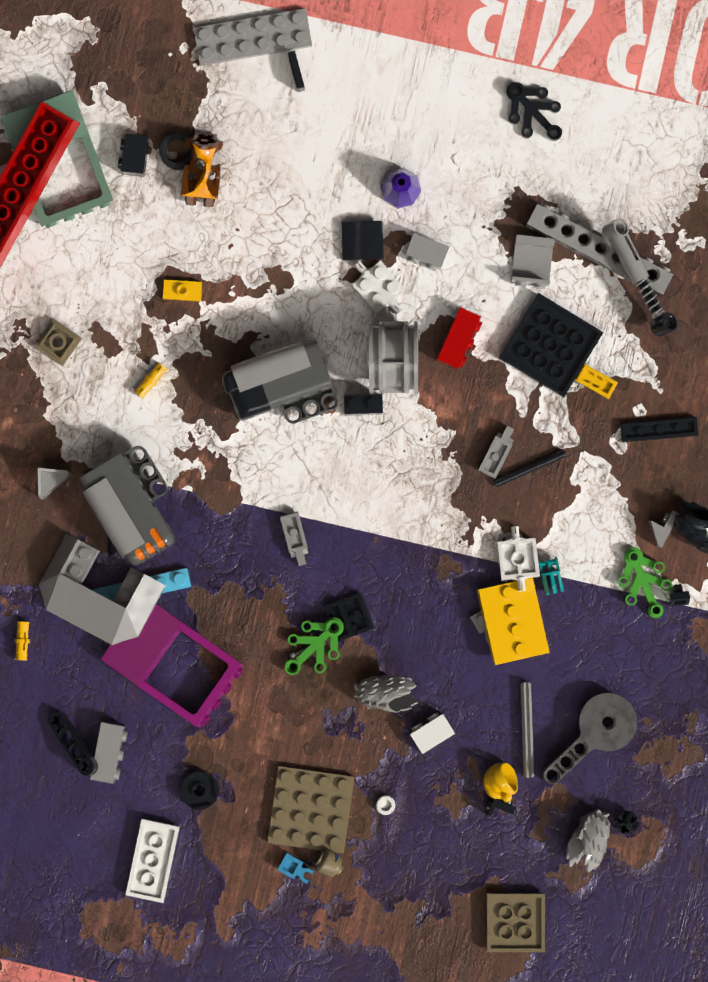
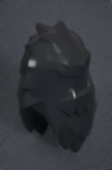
[674,501,708,554]

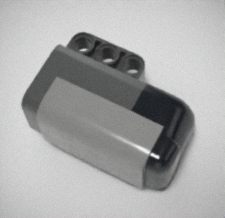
[221,338,338,424]

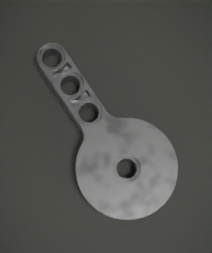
[542,693,637,784]

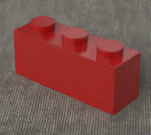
[437,307,483,370]

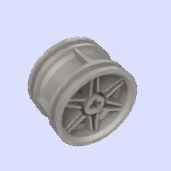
[369,321,418,394]

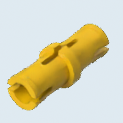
[134,362,167,399]
[14,621,30,660]

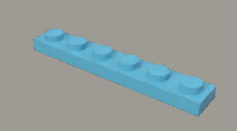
[92,568,192,601]

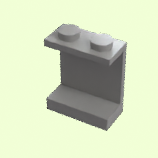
[511,235,555,289]

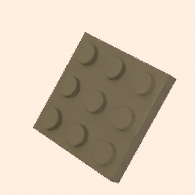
[487,893,545,952]

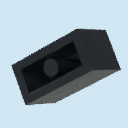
[118,134,149,177]
[344,394,383,416]

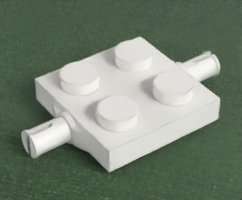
[351,261,405,315]
[497,526,540,592]

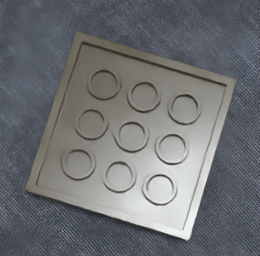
[268,766,355,854]

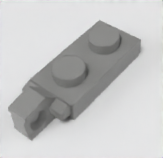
[478,426,514,479]
[280,512,308,566]

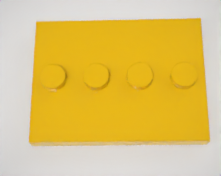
[477,578,550,665]

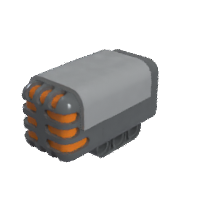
[78,446,175,565]

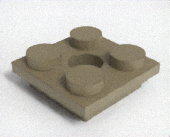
[34,319,83,366]

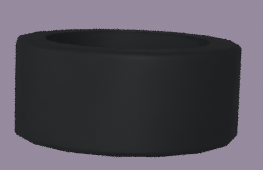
[159,132,192,170]

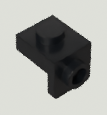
[485,798,516,818]

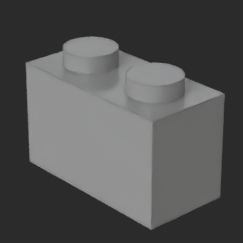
[405,233,449,271]

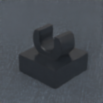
[669,584,690,607]

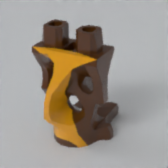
[181,131,223,207]

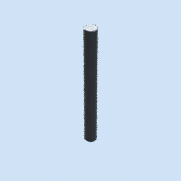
[494,450,567,487]

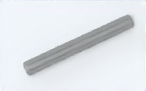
[520,682,534,778]

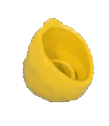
[483,763,518,802]

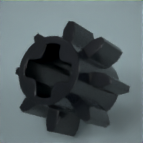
[614,811,639,834]

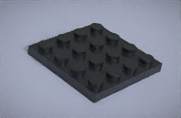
[498,293,604,398]

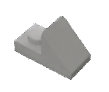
[648,510,679,548]

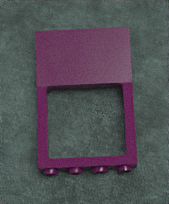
[101,603,244,728]

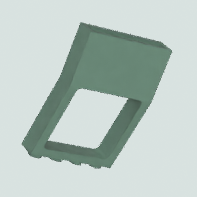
[0,89,113,228]

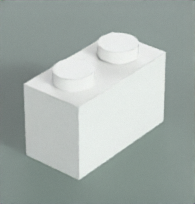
[410,713,455,754]

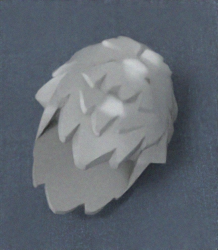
[354,674,418,713]
[566,809,611,872]

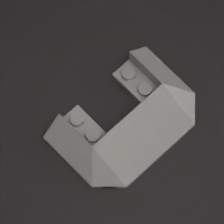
[39,534,165,645]

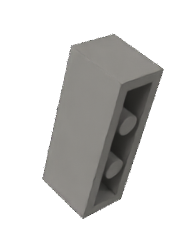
[90,722,128,784]

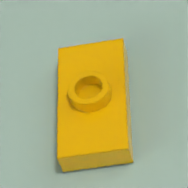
[163,280,202,302]
[575,364,618,399]

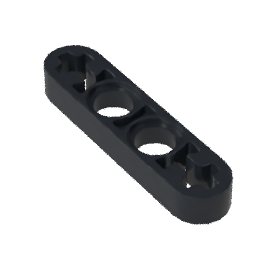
[48,712,98,776]

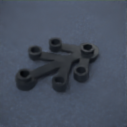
[506,82,562,141]

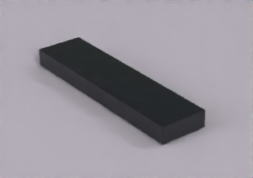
[620,417,698,443]

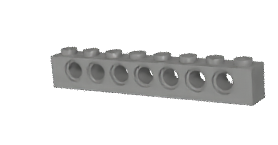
[526,203,674,297]

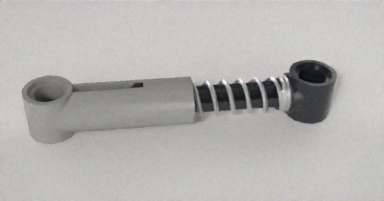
[602,218,677,337]

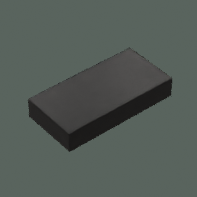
[288,50,305,92]

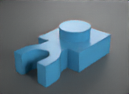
[277,853,314,884]

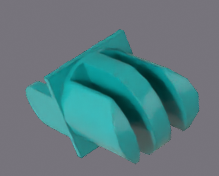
[538,557,564,596]

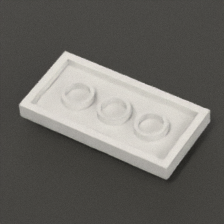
[126,819,180,903]

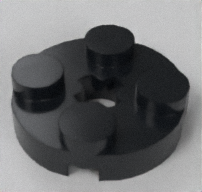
[180,771,219,810]

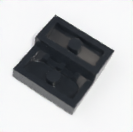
[341,221,384,261]
[323,593,374,642]

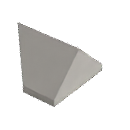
[38,468,72,500]

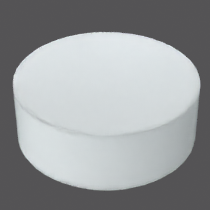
[376,795,395,815]

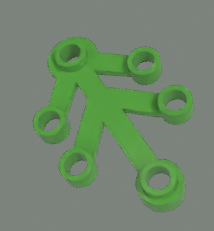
[617,547,672,618]
[285,617,344,675]

